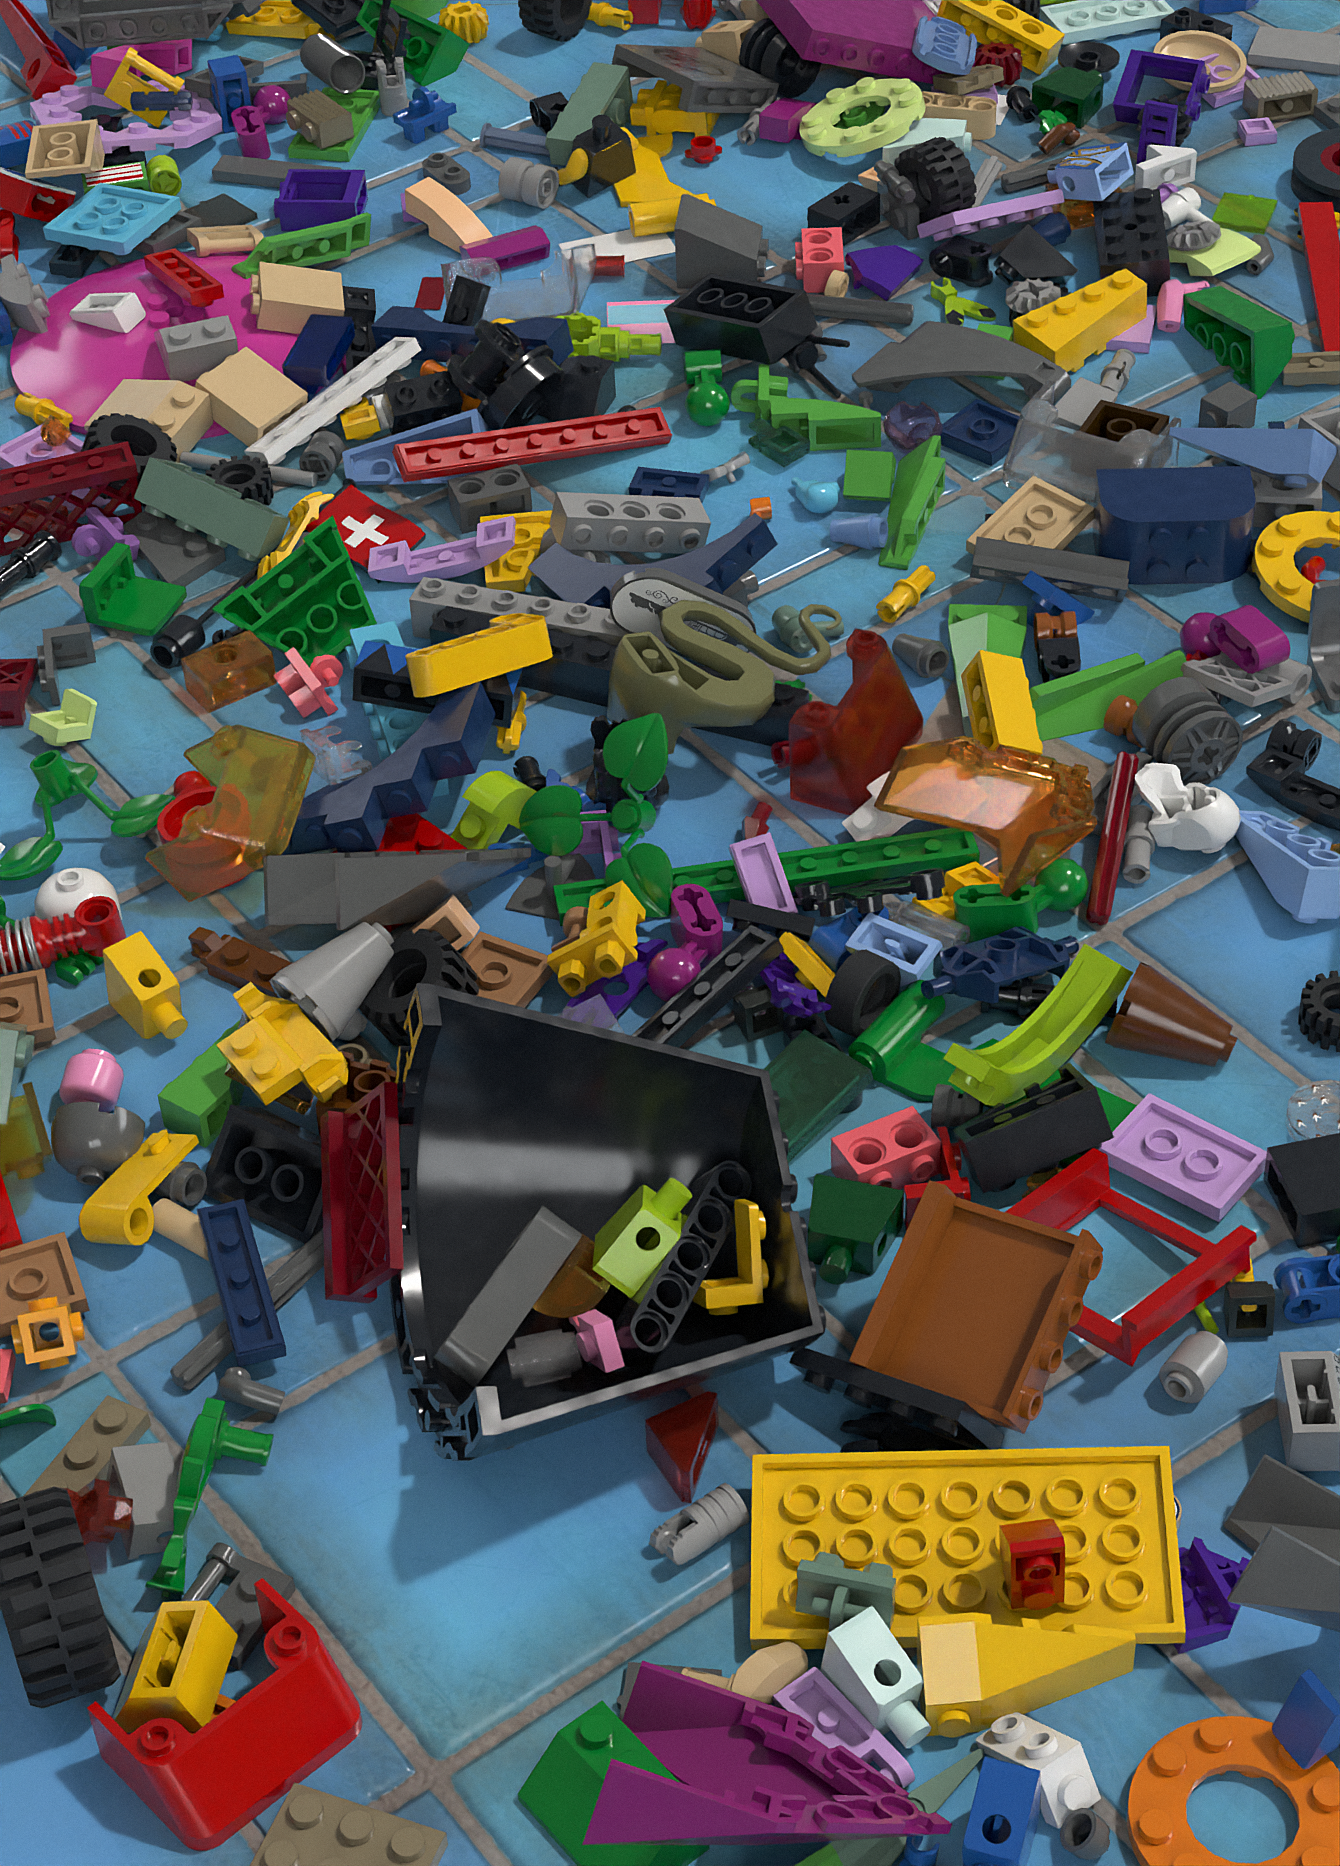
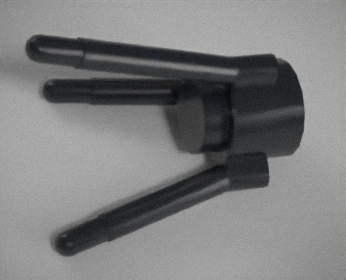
[783,333,850,398]

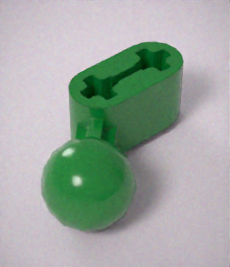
[683,349,730,427]
[953,857,1089,943]

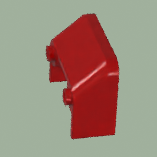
[87,1578,362,1851]

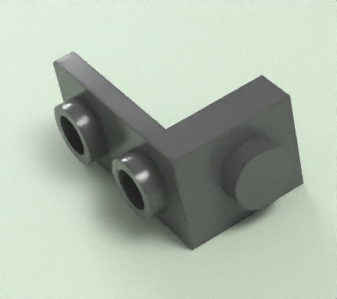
[37,623,96,705]

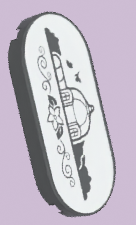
[610,568,756,664]

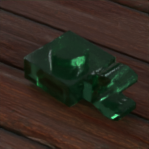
[748,418,810,467]

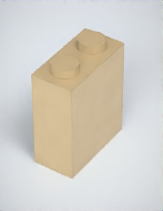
[249,262,345,339]
[195,347,308,447]

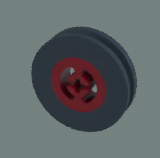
[1291,128,1340,213]

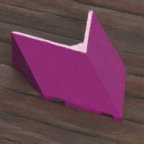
[582,1660,952,1845]

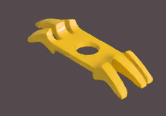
[257,491,335,580]

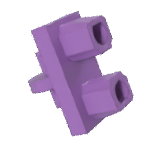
[71,507,140,561]

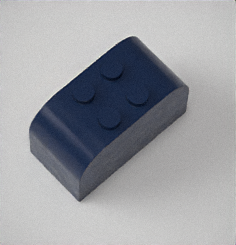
[1092,466,1256,585]

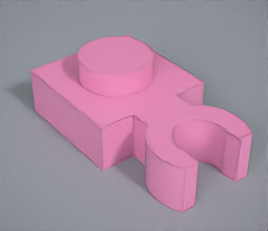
[568,1309,625,1373]

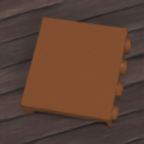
[849,1180,1103,1434]

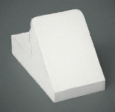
[1134,145,1197,191]

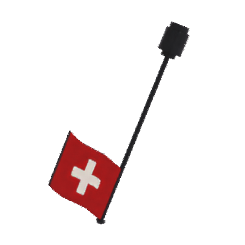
[150,478,426,669]

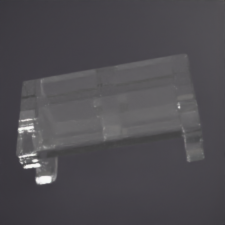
[300,726,373,785]

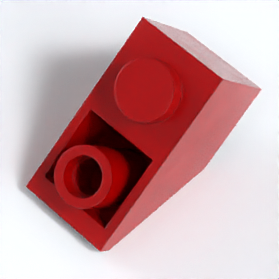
[999,1518,1065,1610]

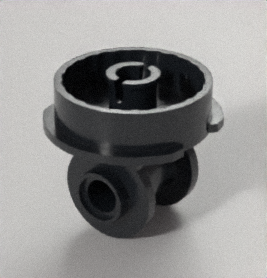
[446,320,565,431]

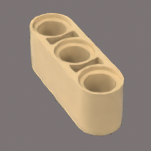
[921,91,997,140]

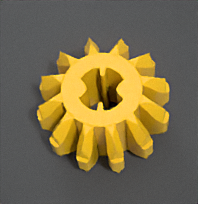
[438,1,489,44]

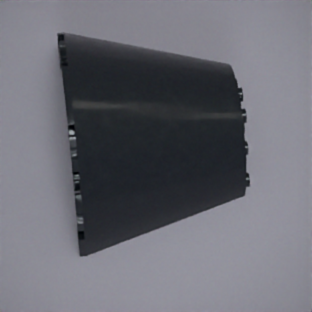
[389,983,826,1461]

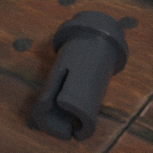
[1006,86,1039,123]
[513,756,546,791]

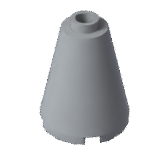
[270,922,394,1043]

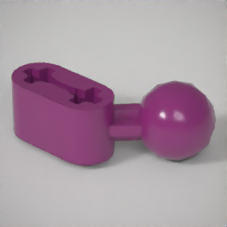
[231,85,291,159]
[1179,605,1291,674]
[646,884,723,1002]

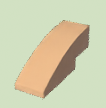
[405,177,493,254]

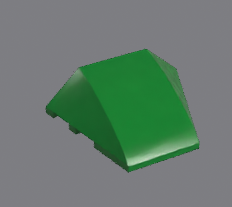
[212,515,377,667]

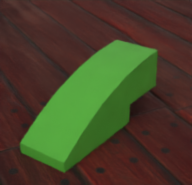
[770,398,881,451]

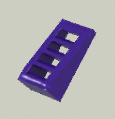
[1136,100,1178,164]

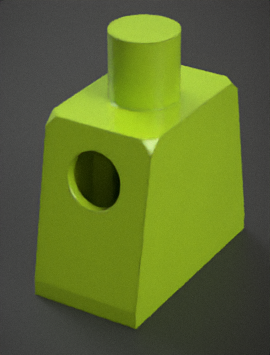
[592,1178,692,1298]

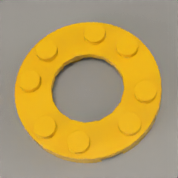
[1251,511,1340,623]

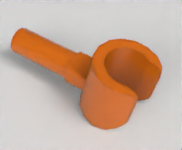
[750,497,772,520]

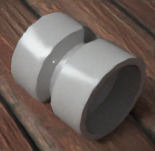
[498,157,559,209]

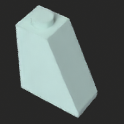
[883,118,972,165]

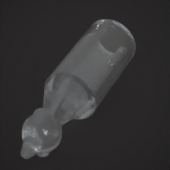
[847,899,970,951]

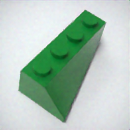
[356,0,470,87]
[1183,286,1295,400]

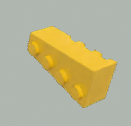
[1013,268,1147,372]

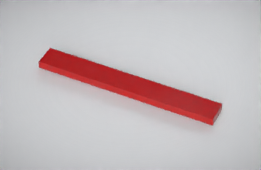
[1298,202,1340,352]
[392,407,672,482]

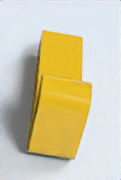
[405,613,553,697]

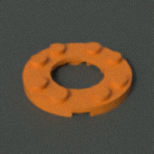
[1127,1716,1340,1866]

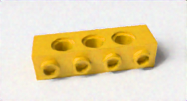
[937,0,1065,75]

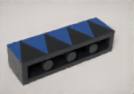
[352,640,523,728]

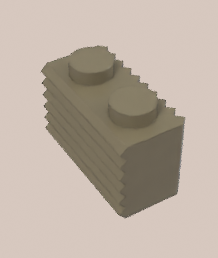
[1242,70,1318,121]
[286,89,354,150]

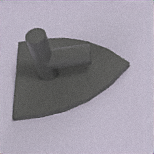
[505,853,596,921]

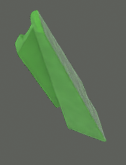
[231,212,371,279]
[878,435,946,570]

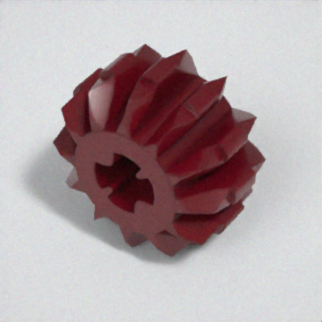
[974,41,1023,88]

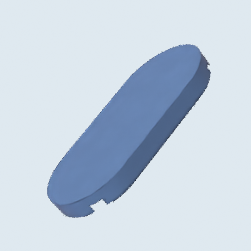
[912,16,977,75]

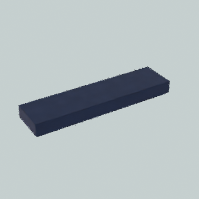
[197,1199,287,1367]

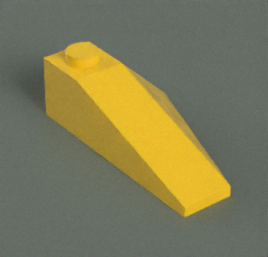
[917,1612,1136,1738]

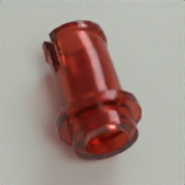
[584,252,625,279]

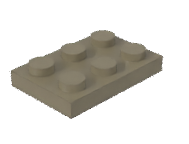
[250,1782,448,1866]

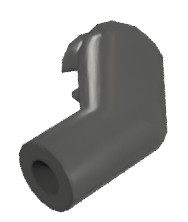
[1246,234,1274,275]
[219,1366,286,1416]

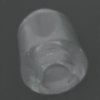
[507,1328,582,1387]

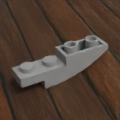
[0,254,50,334]

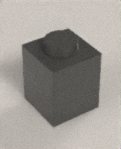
[1198,381,1257,428]

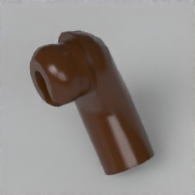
[1036,122,1080,155]

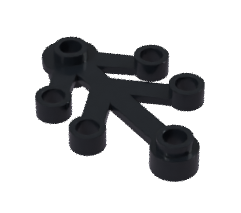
[793,868,946,917]

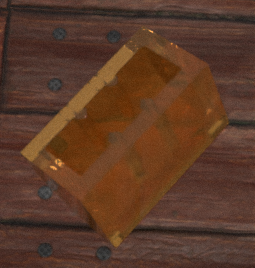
[532,1234,611,1318]

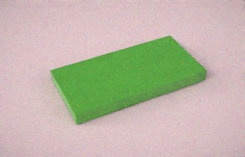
[288,87,381,162]

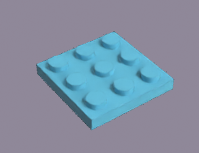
[43,183,182,255]

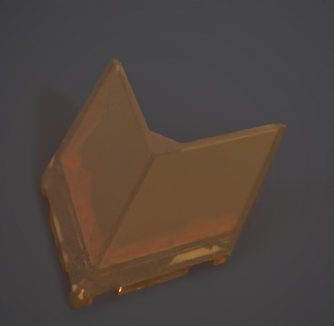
[874,736,1097,897]

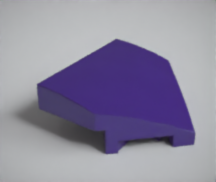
[845,245,924,301]
[1173,1536,1250,1654]

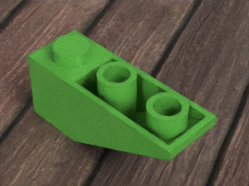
[157,1015,248,1148]

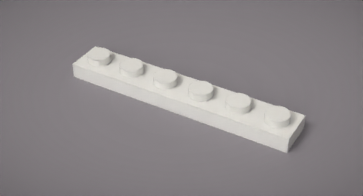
[244,337,421,466]

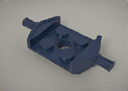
[921,926,1079,1004]

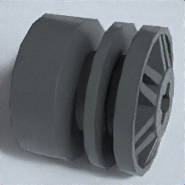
[1132,677,1243,786]

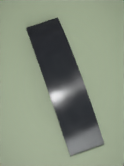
[339,286,377,375]
[1246,747,1340,831]

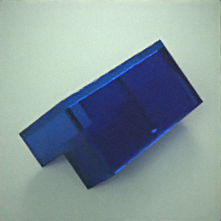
[282,314,355,403]

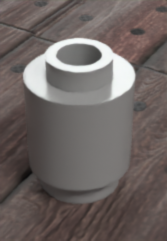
[1159,1331,1228,1403]

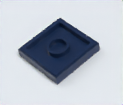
[933,399,1035,466]

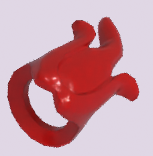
[680,0,716,30]

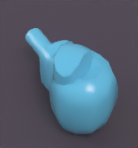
[791,477,841,513]

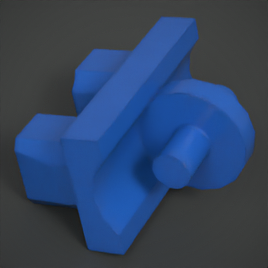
[393,86,457,144]

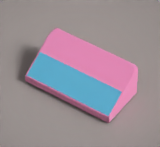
[607,300,676,344]

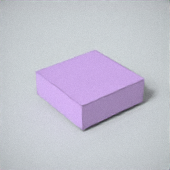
[1237,117,1277,146]

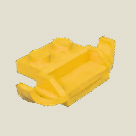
[216,982,348,1106]

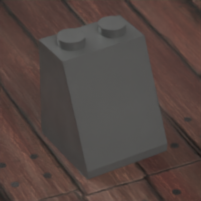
[674,194,769,289]

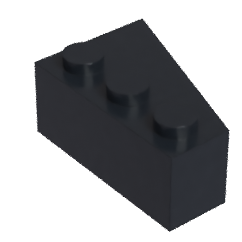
[954,1062,1114,1193]

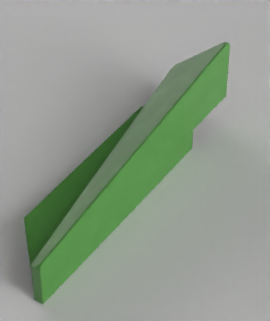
[1029,650,1187,741]

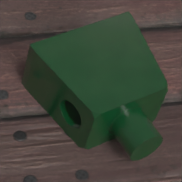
[1031,67,1104,129]
[808,1174,904,1285]

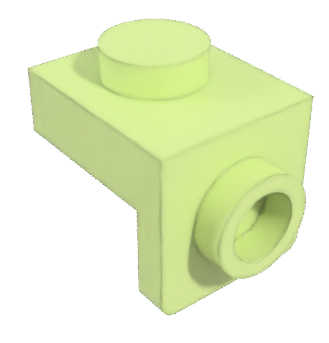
[28,688,97,746]

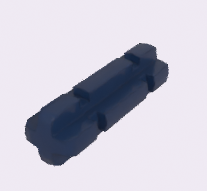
[130,91,193,111]

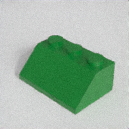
[518,1701,710,1866]

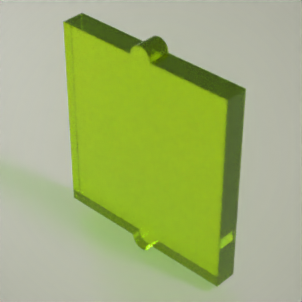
[1212,192,1278,234]

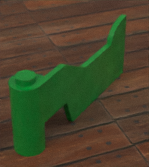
[848,980,1137,1169]

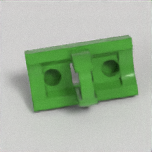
[730,364,788,430]

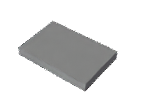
[1247,26,1340,75]

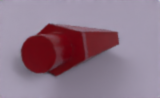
[742,802,773,841]

